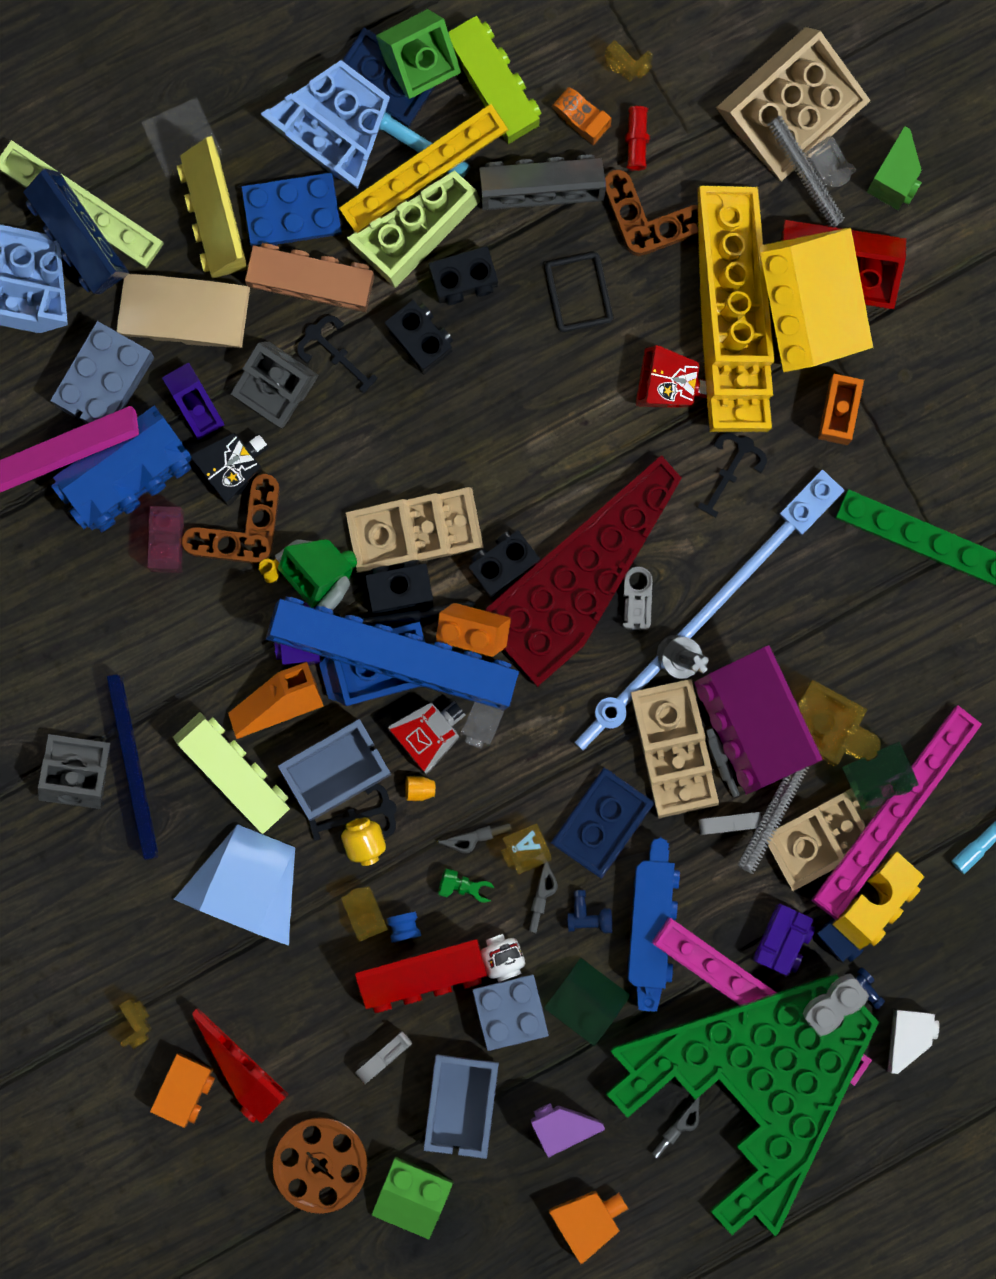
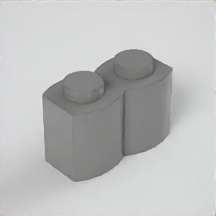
[802,974,869,1036]

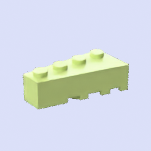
[173,712,290,834]

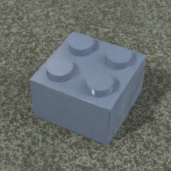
[473,974,549,1051]

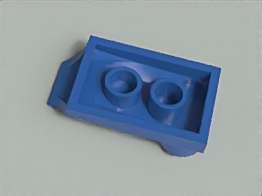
[319,622,425,706]

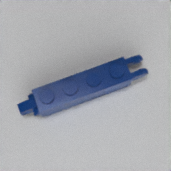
[627,837,680,1012]

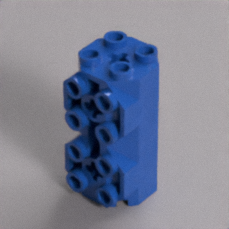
[51,405,192,532]

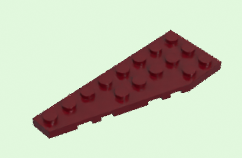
[484,455,682,687]

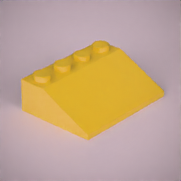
[759,227,873,372]

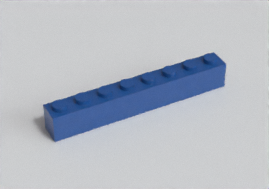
[266,597,519,710]

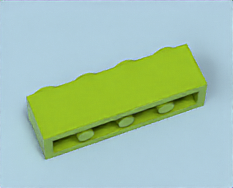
[448,15,542,144]

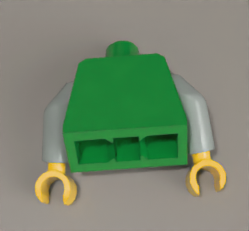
[259,539,357,610]

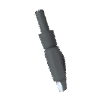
[706,728,740,798]
[438,823,512,853]
[529,858,558,933]
[652,1097,700,1158]

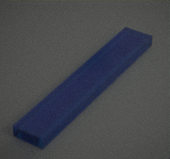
[107,674,159,860]

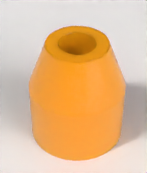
[405,776,435,801]

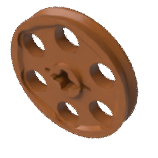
[273,1118,367,1214]

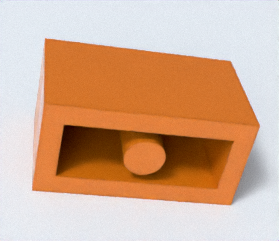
[818,374,864,445]
[436,603,511,657]
[150,1053,215,1128]

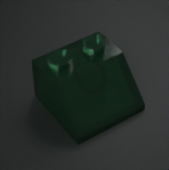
[544,958,630,1046]

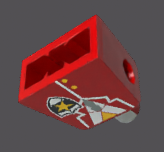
[636,345,707,408]

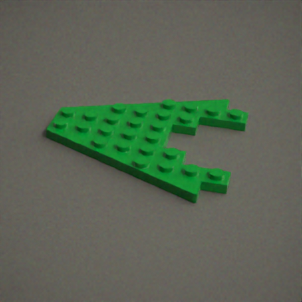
[606,974,879,1236]

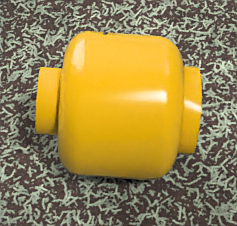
[341,817,386,866]

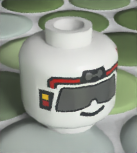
[480,934,525,983]

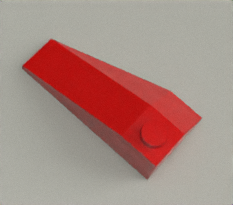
[192,1008,289,1123]

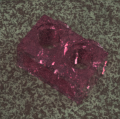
[147,506,184,573]

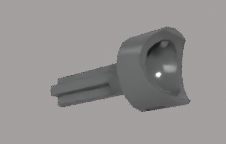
[657,635,709,678]

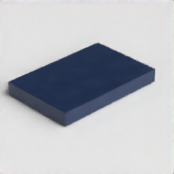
[342,28,436,128]
[551,767,655,879]

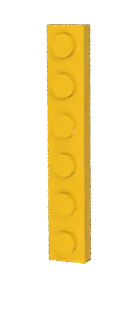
[339,104,509,233]

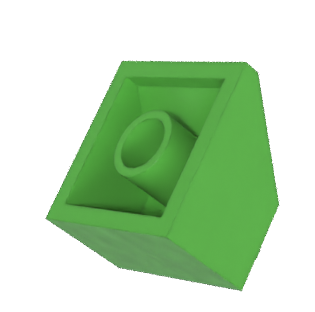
[376,9,461,99]
[867,126,922,210]
[372,1157,453,1239]

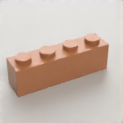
[245,243,374,312]

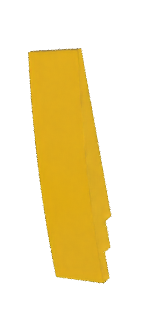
[698,186,774,432]

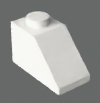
[888,1010,939,1074]

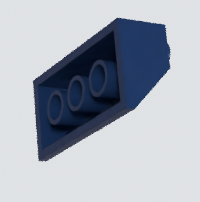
[23,169,130,294]

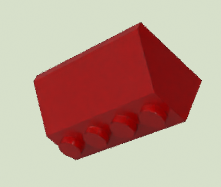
[781,220,906,309]
[355,939,487,1014]

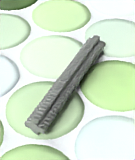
[767,116,845,227]
[738,767,809,874]

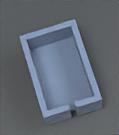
[50,321,154,424]
[278,719,391,821]
[424,1054,499,1159]

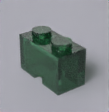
[842,742,919,810]

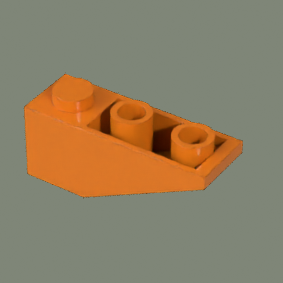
[228,662,324,739]

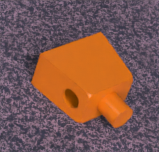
[549,1191,628,1264]

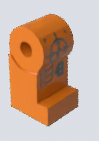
[552,87,612,146]

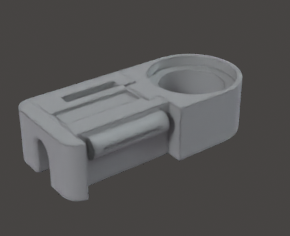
[622,567,652,630]
[698,812,761,835]
[355,1031,412,1084]

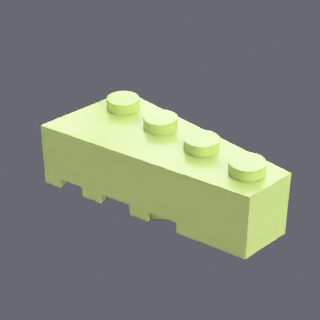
[347,170,480,288]

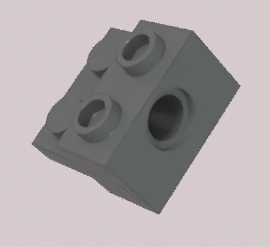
[231,341,319,428]
[38,734,110,809]

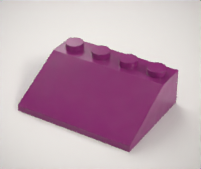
[694,645,823,795]

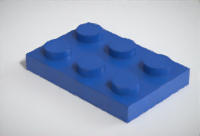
[242,173,342,248]

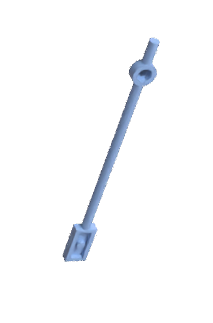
[574,469,845,750]

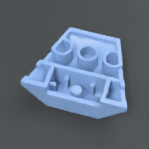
[261,60,390,189]
[0,225,68,333]
[174,824,295,946]

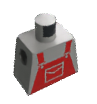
[388,701,466,775]

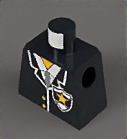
[191,433,269,506]

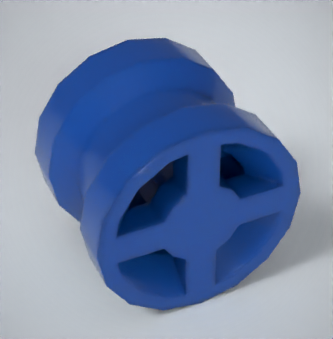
[386,912,421,942]

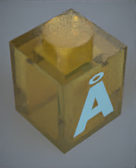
[501,823,552,875]

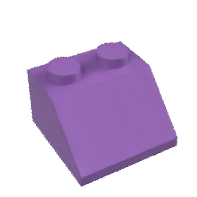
[531,1103,605,1157]

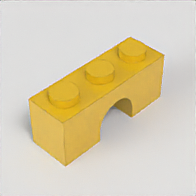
[832,852,925,950]

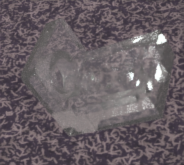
[805,136,857,187]
[461,702,504,749]

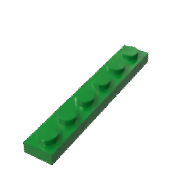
[835,489,996,587]

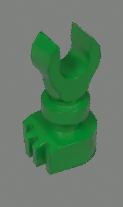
[438,868,494,903]

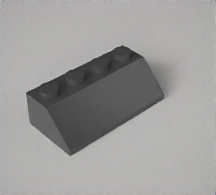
[480,155,606,210]

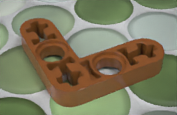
[605,170,699,256]
[182,474,280,564]

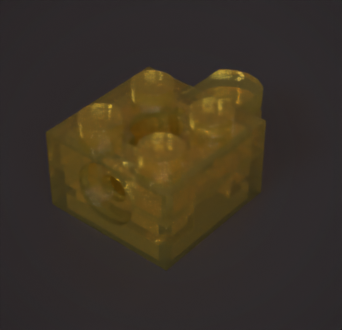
[797,680,881,766]

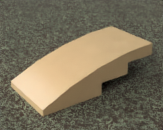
[116,274,250,348]
[346,487,484,573]
[631,679,719,818]
[767,776,887,891]

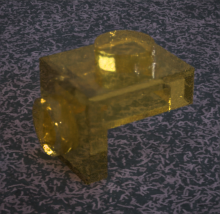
[605,40,653,82]
[341,886,388,942]
[119,998,152,1049]

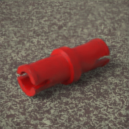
[625,106,650,171]

